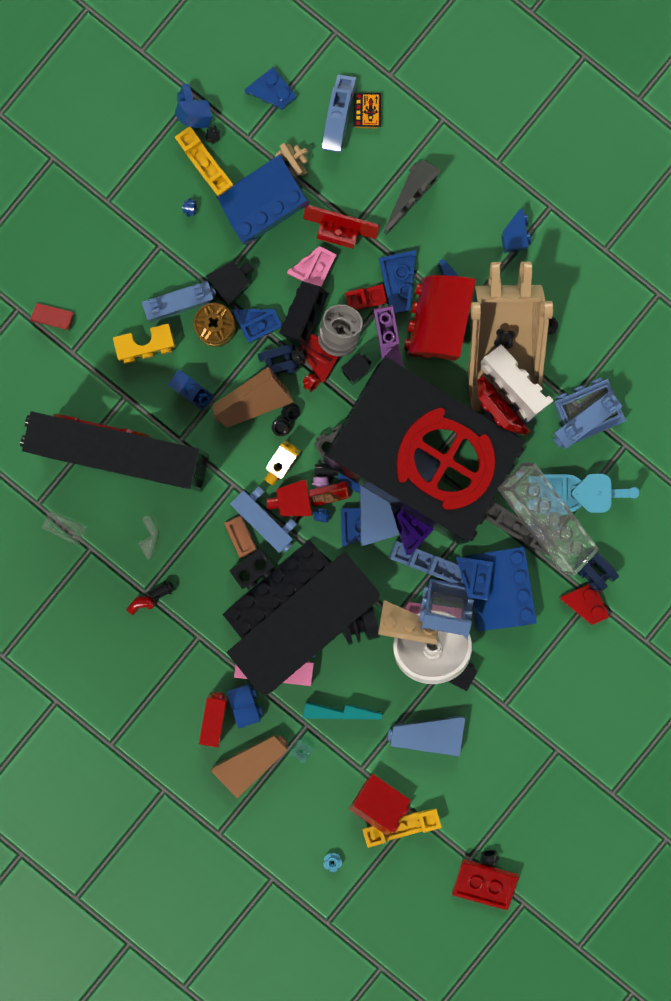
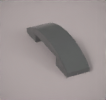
[485,503,556,555]

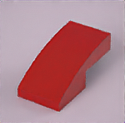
[345,284,388,310]

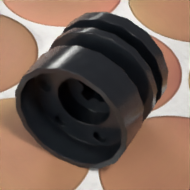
[342,606,380,645]

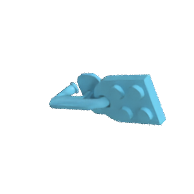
[528,474,640,513]

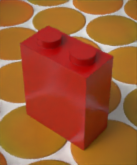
[199,691,228,747]
[349,774,411,835]

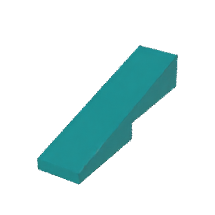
[302,701,383,720]

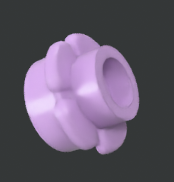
[311,476,330,489]

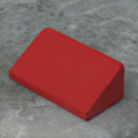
[30,303,74,331]

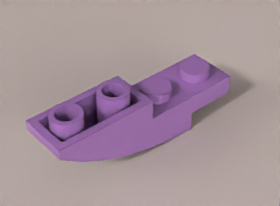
[373,305,403,367]

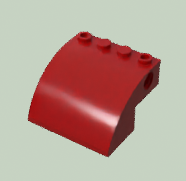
[404,275,476,361]

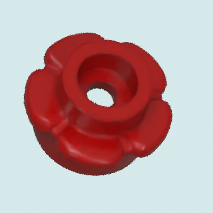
[303,374,320,392]

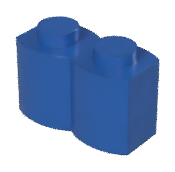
[227,683,263,729]

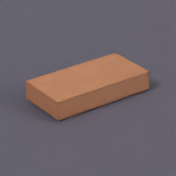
[224,516,257,558]

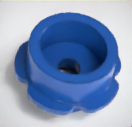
[183,198,197,217]
[313,508,331,523]

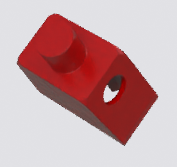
[266,480,312,516]

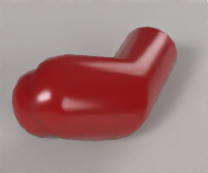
[126,596,155,615]

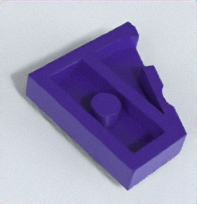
[394,509,434,555]

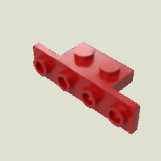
[303,205,380,249]

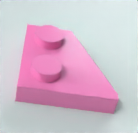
[287,246,337,287]

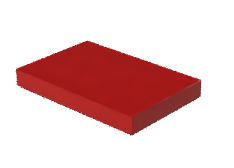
[452,859,519,911]

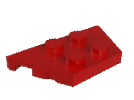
[477,375,531,437]

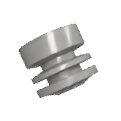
[318,305,363,356]

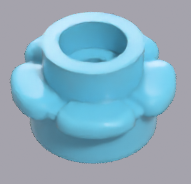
[323,853,342,872]

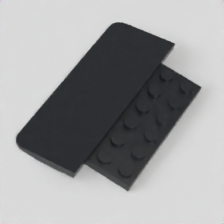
[223,540,380,695]

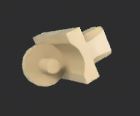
[275,143,308,178]

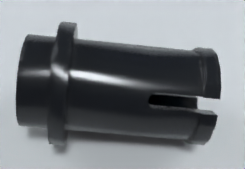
[315,464,339,478]
[149,581,175,602]

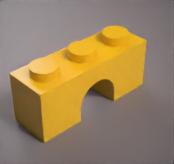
[113,323,176,364]

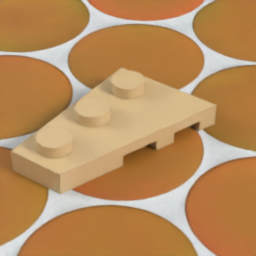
[378,600,438,644]

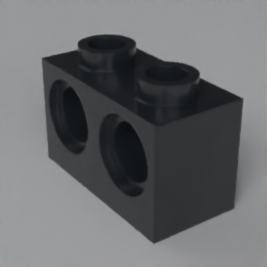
[341,353,372,386]
[229,548,274,590]

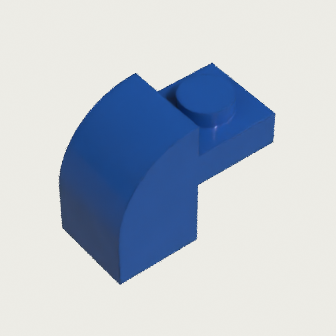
[175,84,212,128]

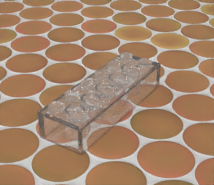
[497,462,599,576]

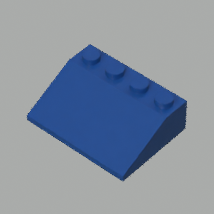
[216,154,310,245]
[465,547,537,631]

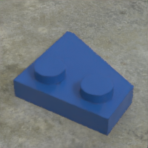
[456,557,494,601]

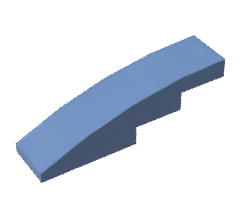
[388,540,464,585]

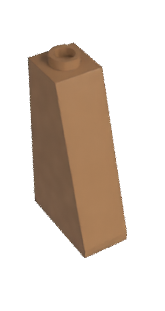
[212,367,293,428]
[210,734,288,798]

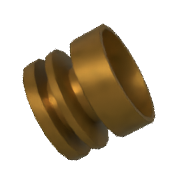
[193,303,236,347]

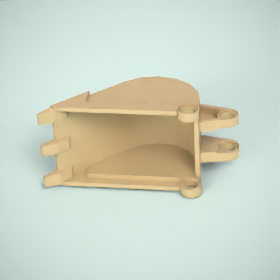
[467,261,553,411]

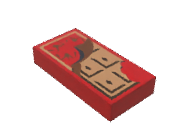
[309,482,350,507]

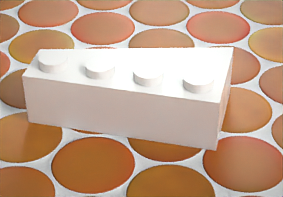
[480,345,554,422]

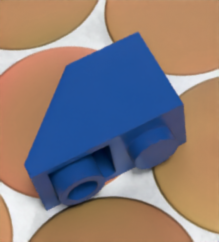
[501,209,531,253]
[167,369,214,411]

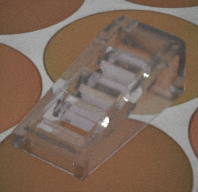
[42,511,87,545]

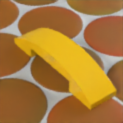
[175,127,234,197]
[362,808,442,848]

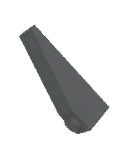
[384,160,440,235]

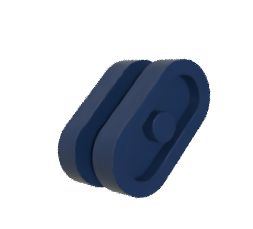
[257,344,300,377]
[575,549,619,592]

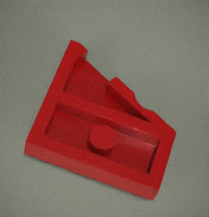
[301,334,339,383]
[559,584,609,625]

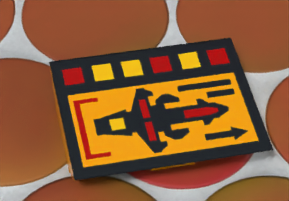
[354,93,381,128]

